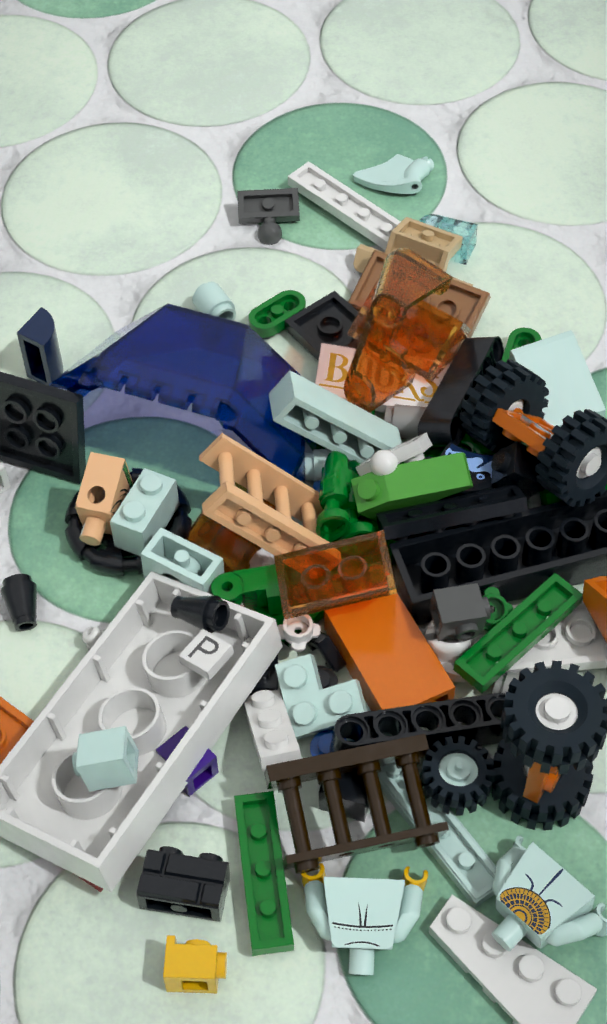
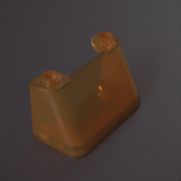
[344,247,453,413]

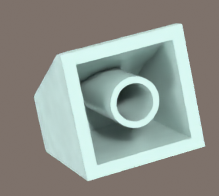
[509,330,606,427]

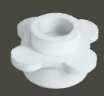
[277,611,321,652]

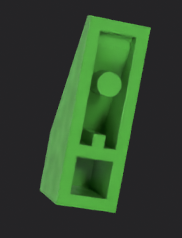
[351,452,473,522]

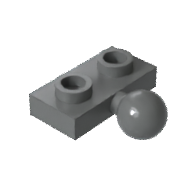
[237,188,300,245]

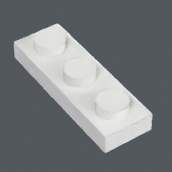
[243,690,301,771]

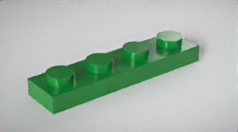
[453,573,583,694]
[234,791,294,956]

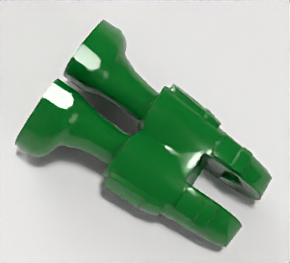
[316,451,378,552]

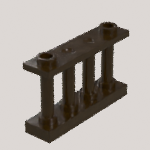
[264,734,449,874]

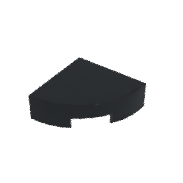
[307,632,347,672]

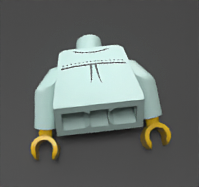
[301,863,428,975]

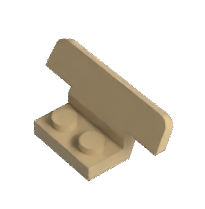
[353,217,473,286]

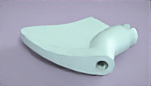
[353,154,434,194]

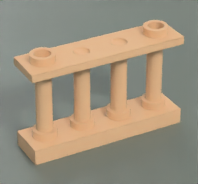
[199,433,341,580]

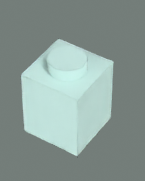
[72,726,139,792]

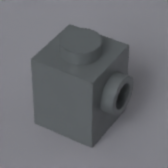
[429,583,491,641]

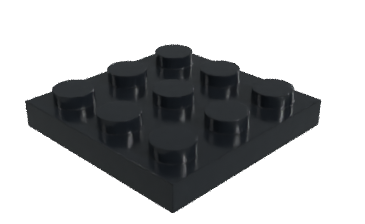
[0,372,86,484]

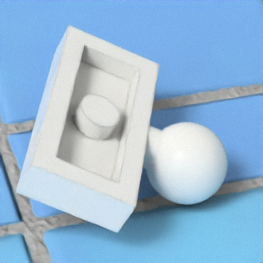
[355,432,432,476]

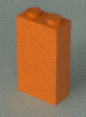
[324,582,455,711]

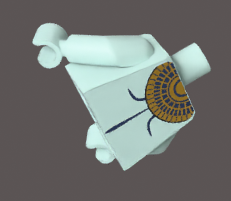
[491,836,607,951]

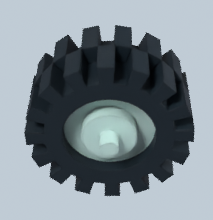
[420,736,495,815]

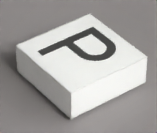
[178,629,234,680]

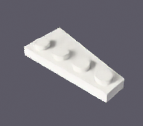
[429,894,597,1024]

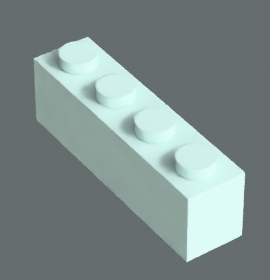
[269,370,402,464]

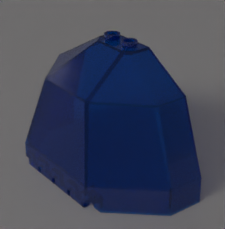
[49,304,306,483]

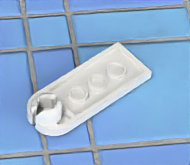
[425,600,607,682]

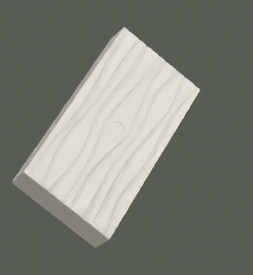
[0,571,283,892]

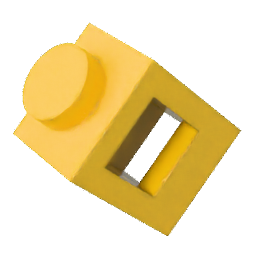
[163,935,227,994]

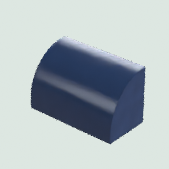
[17,307,64,387]

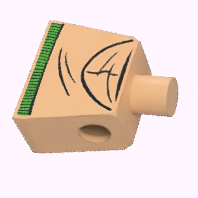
[75,452,134,546]

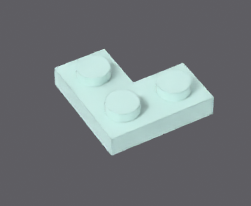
[275,654,367,740]

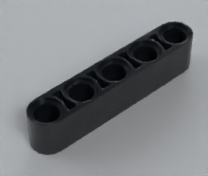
[418,336,504,447]
[330,693,505,753]

